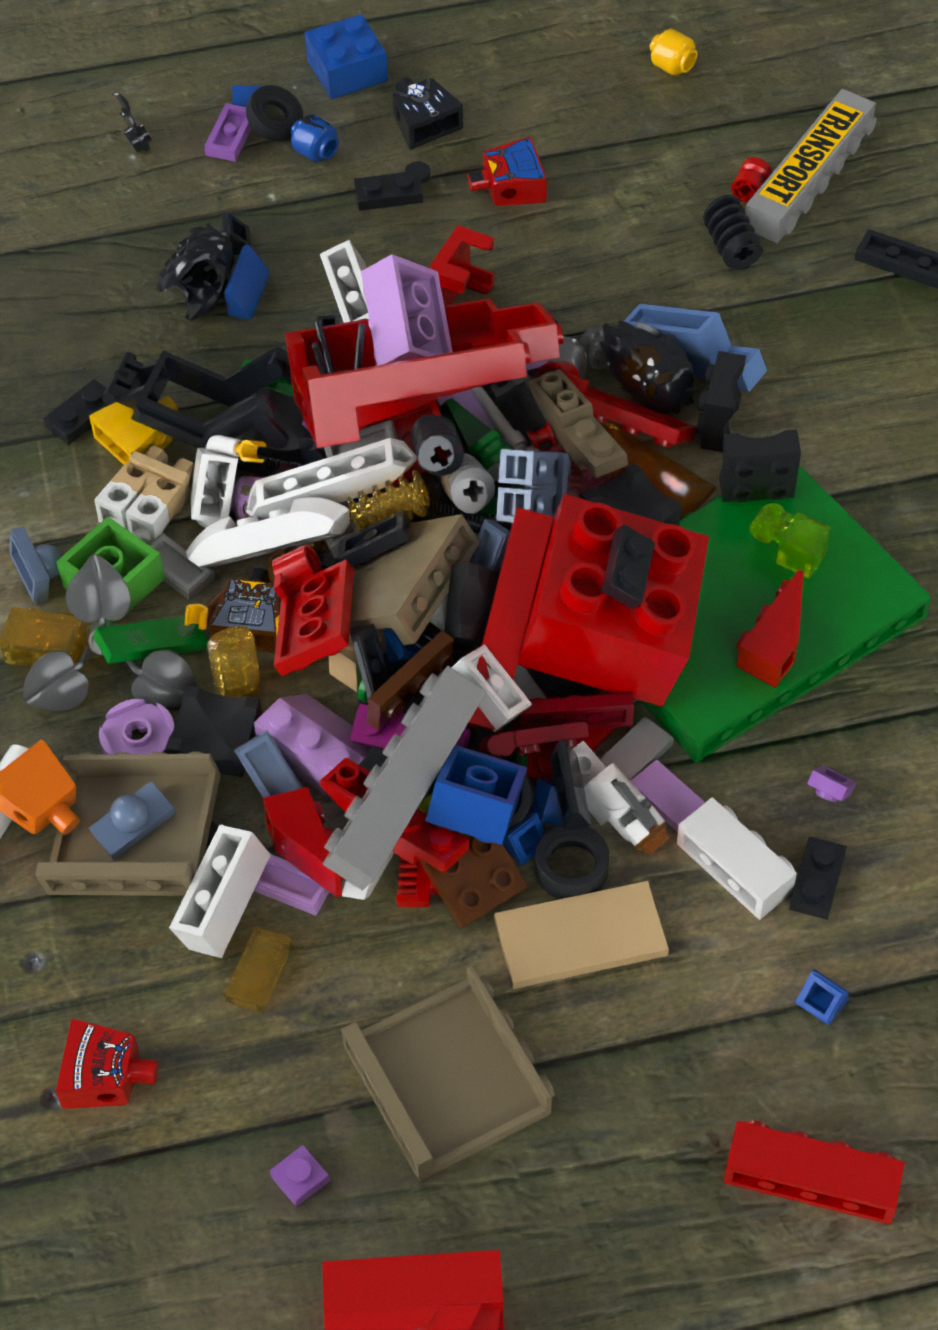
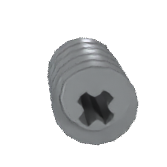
[436,453,495,514]

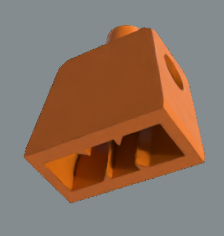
[0,739,80,835]

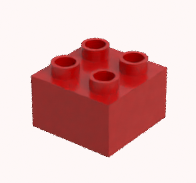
[517,494,709,706]

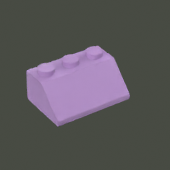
[361,254,453,365]
[254,694,371,805]

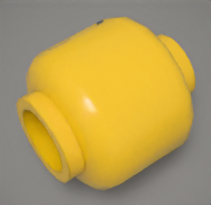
[650,29,698,76]

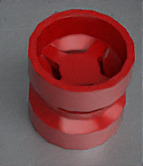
[731,157,772,203]

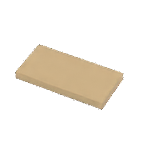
[494,881,669,989]

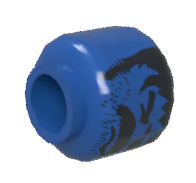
[291,114,339,163]

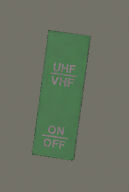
[93,616,209,664]

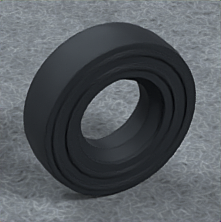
[246,85,303,141]

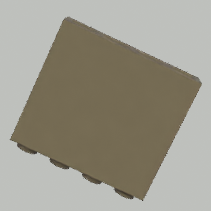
[349,514,480,645]
[35,751,221,896]
[341,965,555,1182]

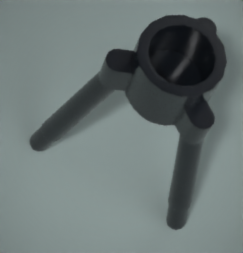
[312,319,365,375]

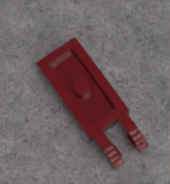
[476,721,589,758]

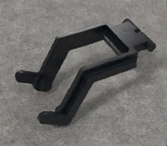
[102,347,292,449]

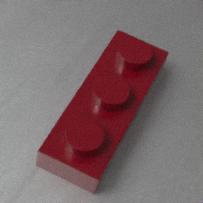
[518,692,634,730]

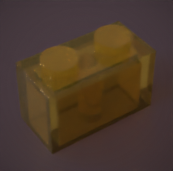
[0,607,88,667]

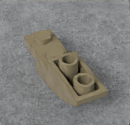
[528,369,628,478]

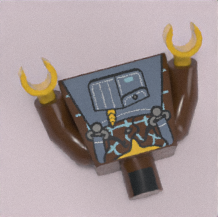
[184,568,281,653]

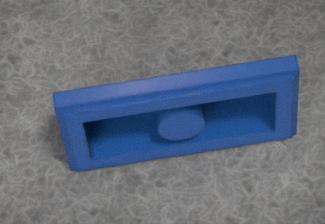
[224,245,270,319]

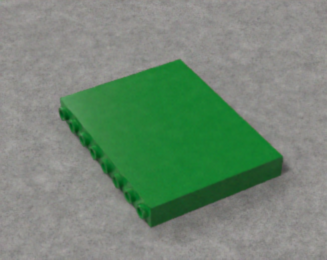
[639,465,932,763]

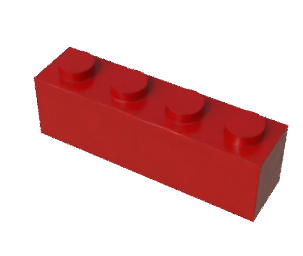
[723,1120,905,1225]

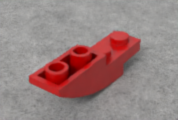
[320,757,469,873]

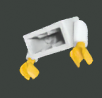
[190,435,266,528]

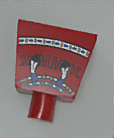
[56,1019,159,1109]

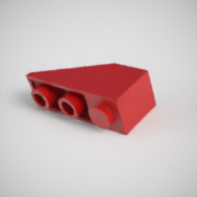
[736,569,804,688]
[263,787,344,897]

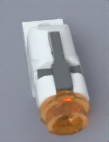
[573,741,672,856]

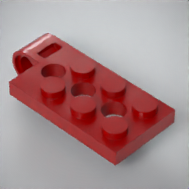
[536,361,697,448]
[272,544,354,676]

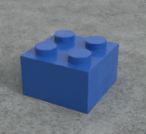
[305,14,388,100]
[425,745,528,845]

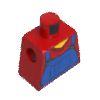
[467,136,547,206]

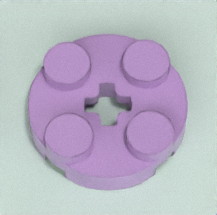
[99,699,175,755]

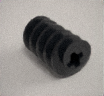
[703,195,763,269]
[411,414,464,476]

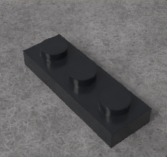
[855,229,938,289]

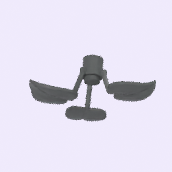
[23,554,198,711]

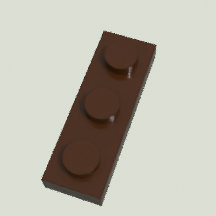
[367,631,454,730]

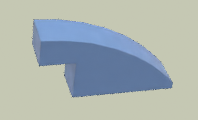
[624,304,767,392]

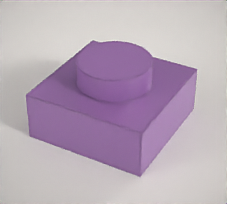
[807,765,857,802]
[269,1145,330,1208]

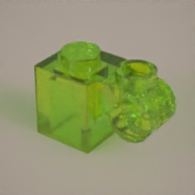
[749,503,831,578]

